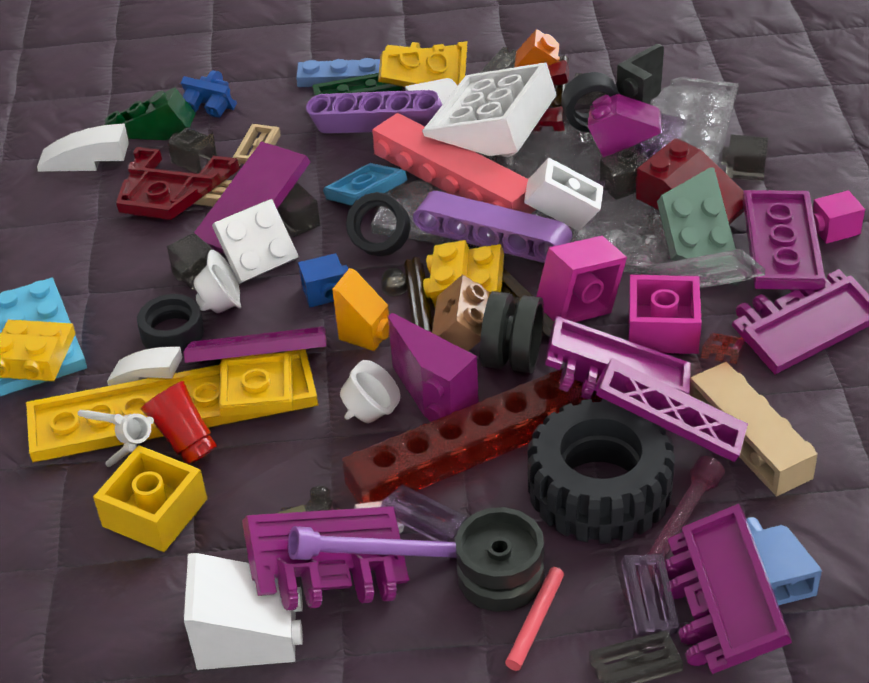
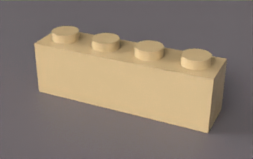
[689,362,818,497]

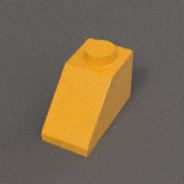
[332,268,389,351]

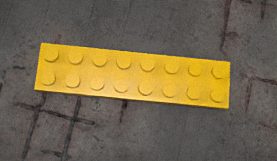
[26,349,319,463]

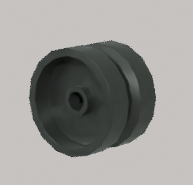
[480,291,544,373]
[455,507,544,612]

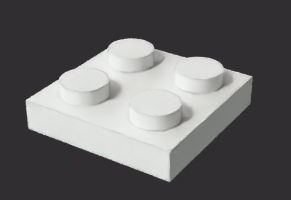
[212,199,299,284]

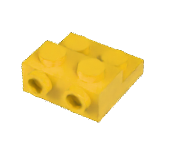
[423,240,504,308]
[0,319,76,381]

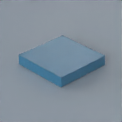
[323,163,408,205]

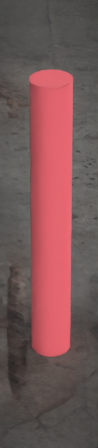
[505,567,564,671]

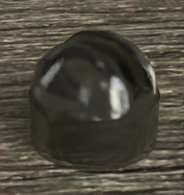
[381,267,407,297]

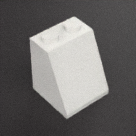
[184,553,303,670]

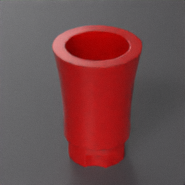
[140,381,217,465]

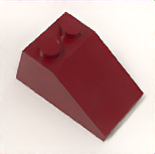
[636,138,744,224]

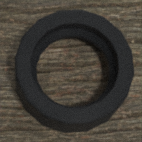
[561,72,619,133]
[346,192,411,257]
[137,294,204,353]

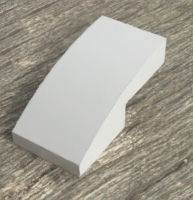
[107,347,183,386]

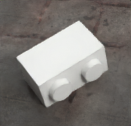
[524,158,603,231]

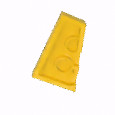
[378,41,468,87]

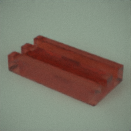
[701,332,745,364]

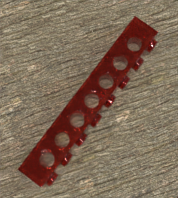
[342,368,603,504]

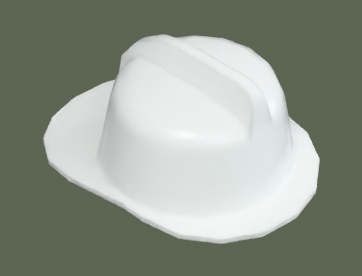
[194,250,241,313]
[340,360,401,423]

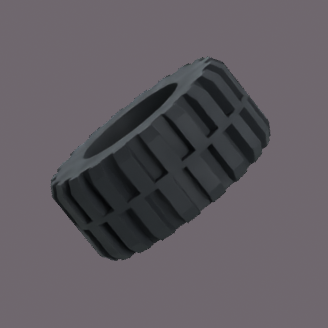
[527,399,675,544]

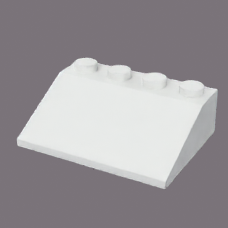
[422,62,557,157]

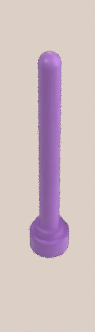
[288,526,457,560]

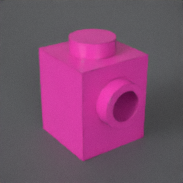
[813,190,865,244]

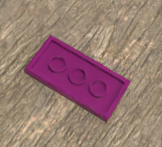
[191,141,311,254]
[742,190,826,290]
[184,326,327,363]

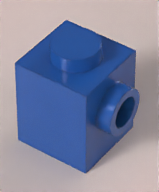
[298,253,348,308]

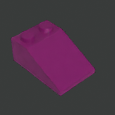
[388,313,479,432]

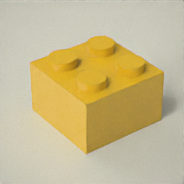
[93,445,207,552]

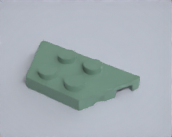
[657,168,744,286]

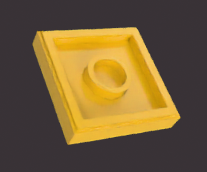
[219,352,293,417]

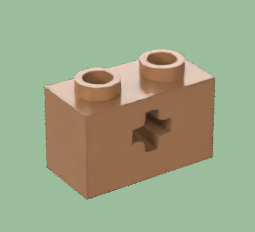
[432,274,489,351]

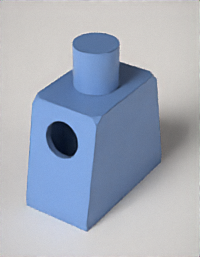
[746,517,822,605]

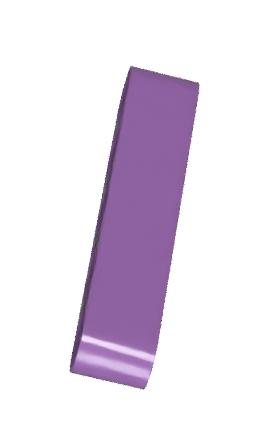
[306,90,443,133]
[413,191,572,263]

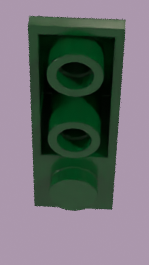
[105,87,196,140]

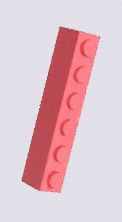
[372,113,536,214]

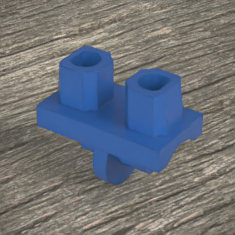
[181,70,237,118]

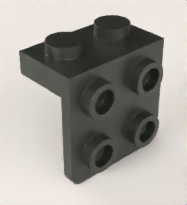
[616,44,664,104]

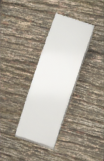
[37,124,129,172]

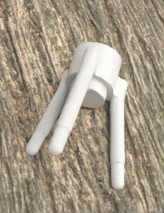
[78,410,154,467]

